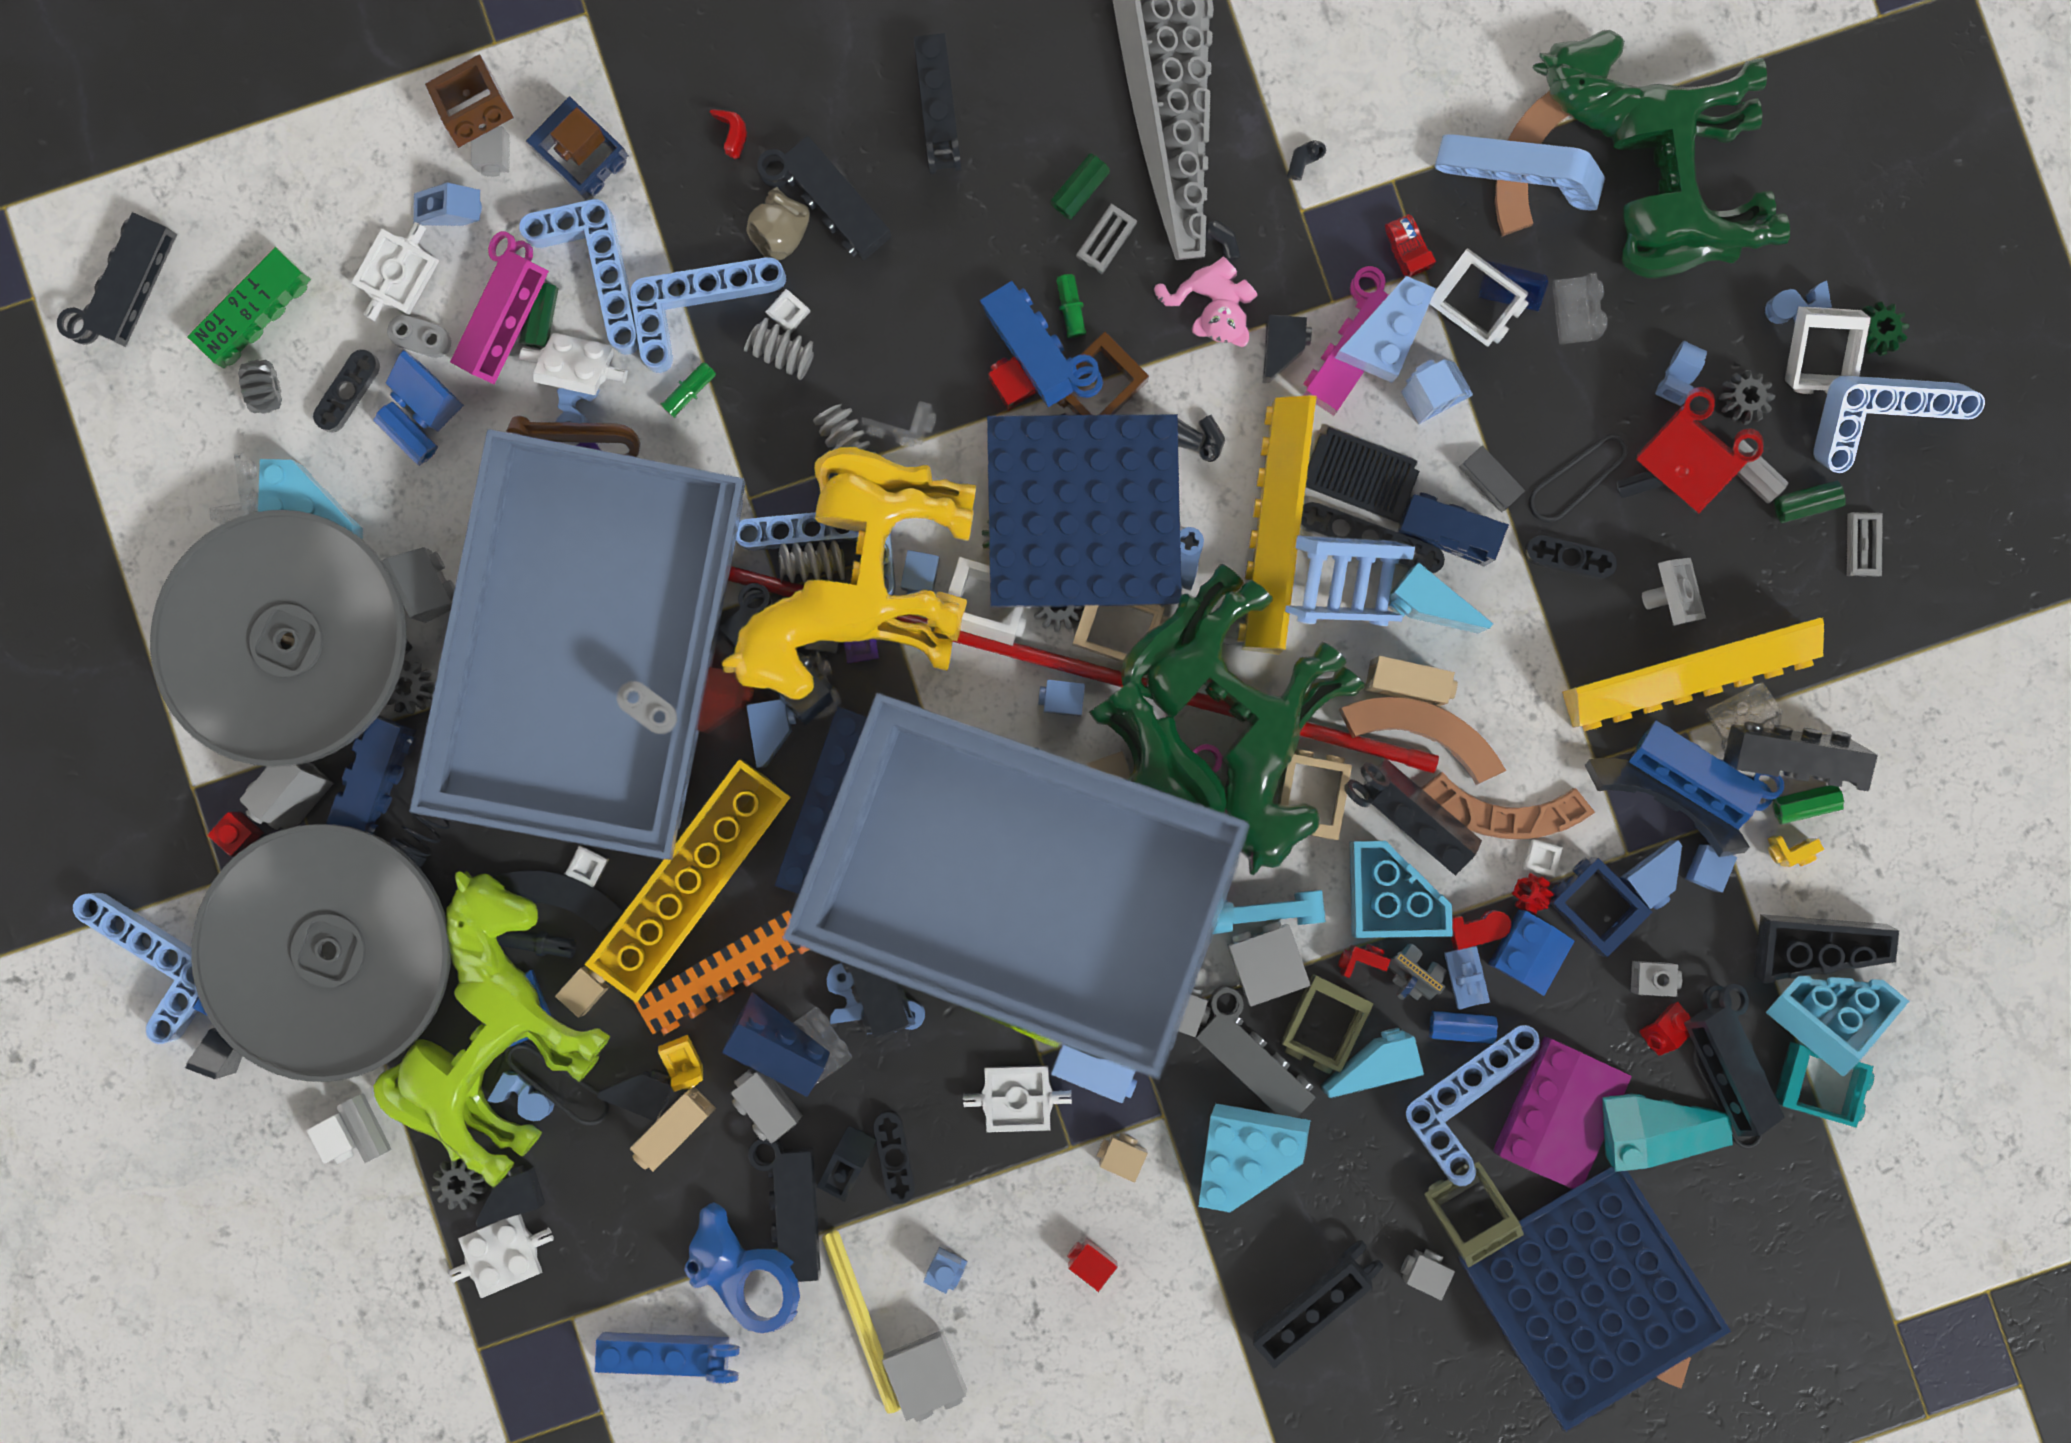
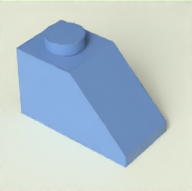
[413,182,482,226]
[746,700,796,768]
[1620,840,1682,910]

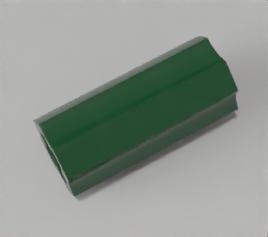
[1050,153,1110,220]
[519,283,559,350]
[1774,480,1846,523]

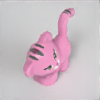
[1154,257,1258,347]

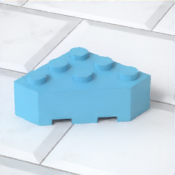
[258,459,363,540]
[1349,841,1453,938]
[1766,976,1910,1077]
[1198,1104,1311,1212]

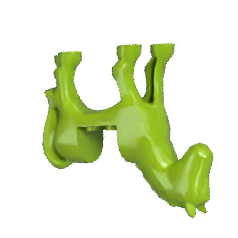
[373,871,610,1187]

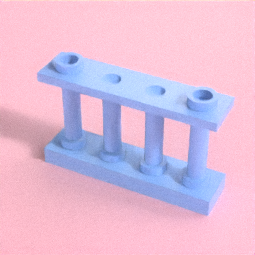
[1285,536,1415,626]

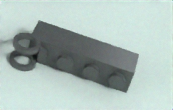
[1196,986,1316,1118]

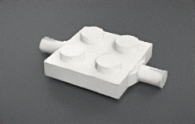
[351,222,439,321]
[520,333,628,395]
[963,1065,1072,1132]
[448,1214,554,1298]

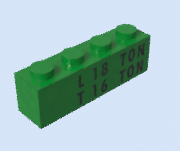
[187,247,311,369]

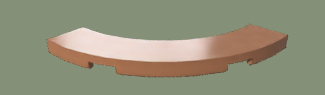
[1495,91,1571,236]
[1339,697,1506,785]
[1421,772,1595,839]

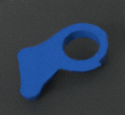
[684,1202,800,1333]

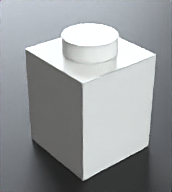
[306,1113,356,1165]

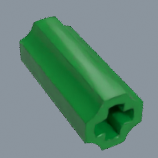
[1772,785,1845,825]

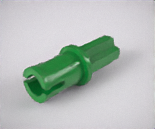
[1057,274,1087,338]
[660,362,716,418]

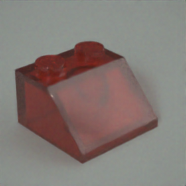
[697,667,755,733]

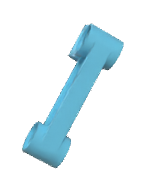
[1213,890,1326,934]

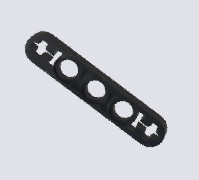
[1301,502,1445,574]

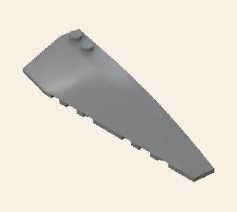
[1113,0,1213,260]

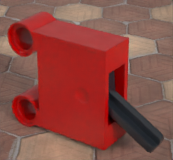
[1617,387,1763,513]

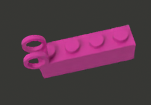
[450,231,549,384]
[1303,266,1389,416]

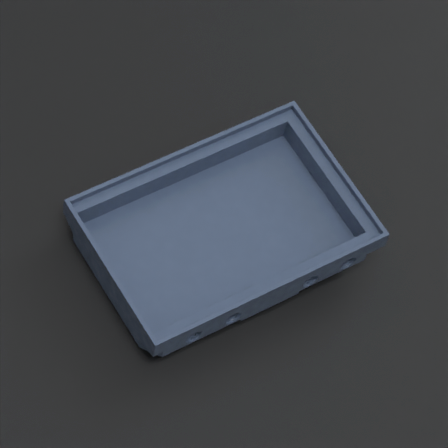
[410,429,746,860]
[783,693,1249,1079]

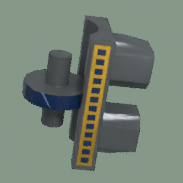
[1388,943,1447,1000]

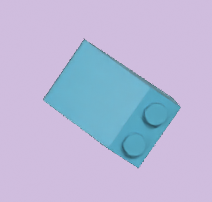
[1389,563,1493,634]
[1321,1028,1424,1098]

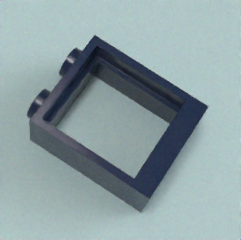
[526,96,629,200]
[1550,857,1652,957]

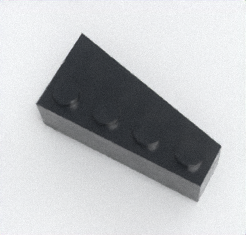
[1723,721,1878,792]
[1754,914,1899,984]

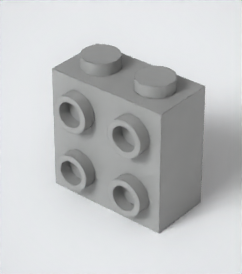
[239,762,334,830]
[1227,920,1311,1007]
[731,1068,803,1144]
[882,1330,967,1422]

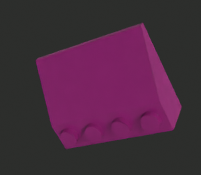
[1493,1036,1632,1189]

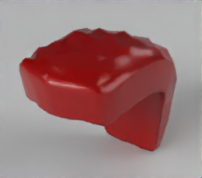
[710,109,747,159]

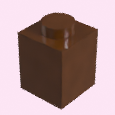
[550,107,605,166]

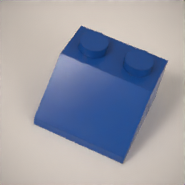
[386,350,464,432]
[1488,910,1575,996]

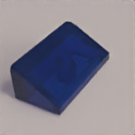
[1478,261,1549,311]

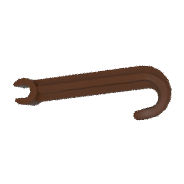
[506,416,641,457]

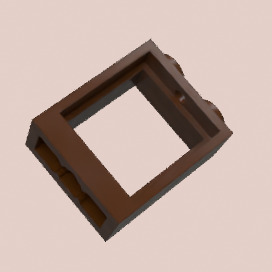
[425,54,514,148]
[1056,332,1149,415]

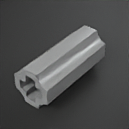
[1732,440,1788,503]
[336,1093,392,1163]

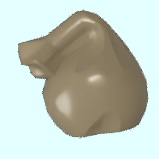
[746,187,810,261]

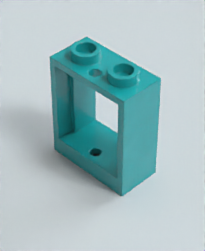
[1775,1042,1874,1128]

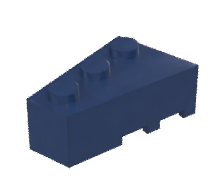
[1397,492,1509,567]
[722,992,830,1097]

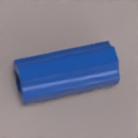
[373,401,438,466]
[1429,1011,1498,1044]

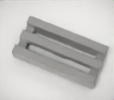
[1076,204,1137,274]
[1847,512,1883,577]

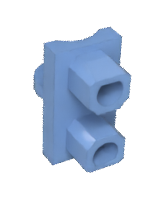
[1444,946,1490,1009]

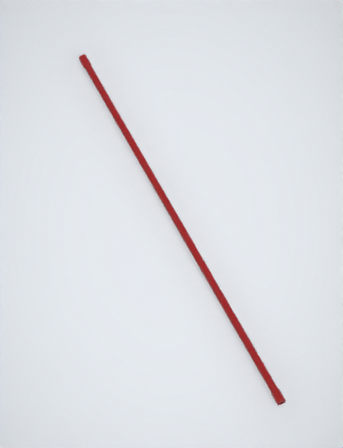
[728,566,1439,774]

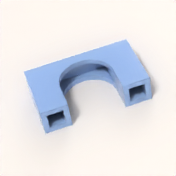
[1051,1044,1137,1103]

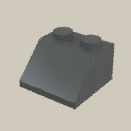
[382,547,455,623]

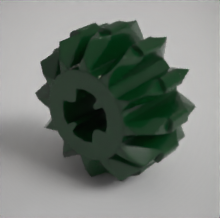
[1862,301,1910,356]

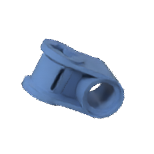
[1180,527,1204,591]

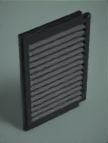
[1305,427,1420,524]

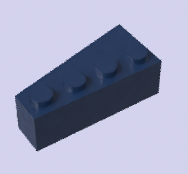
[326,715,417,836]

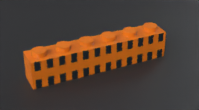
[634,907,810,1035]

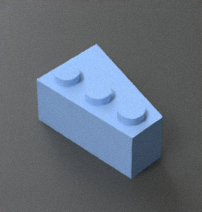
[1335,276,1436,383]
[1401,359,1473,424]

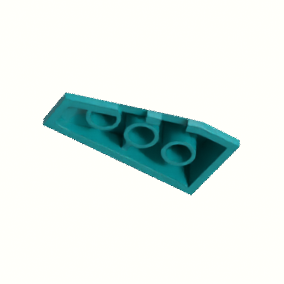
[1602,1094,1733,1172]

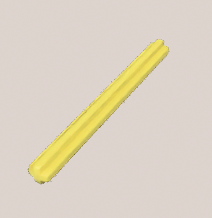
[822,1230,901,1414]

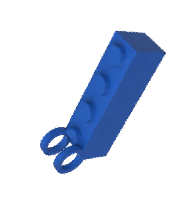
[980,281,1103,407]
[1629,721,1784,830]
[595,1332,740,1383]

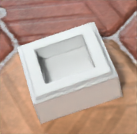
[766,289,810,333]
[1522,839,1563,878]
[565,846,609,888]

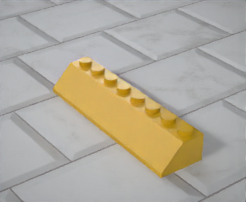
[1237,395,1317,655]
[1562,617,1824,731]
[585,759,790,1003]

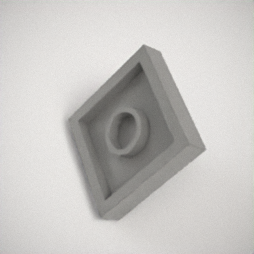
[1642,557,1706,625]

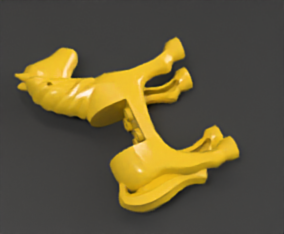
[722,447,976,700]

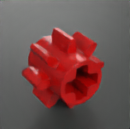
[1512,873,1554,915]

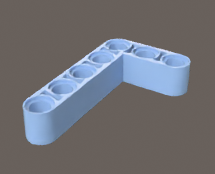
[1435,134,1605,211]
[519,199,639,355]
[630,257,786,373]
[1813,376,1985,473]
[736,512,896,595]
[73,893,199,1044]
[1406,1025,1540,1186]

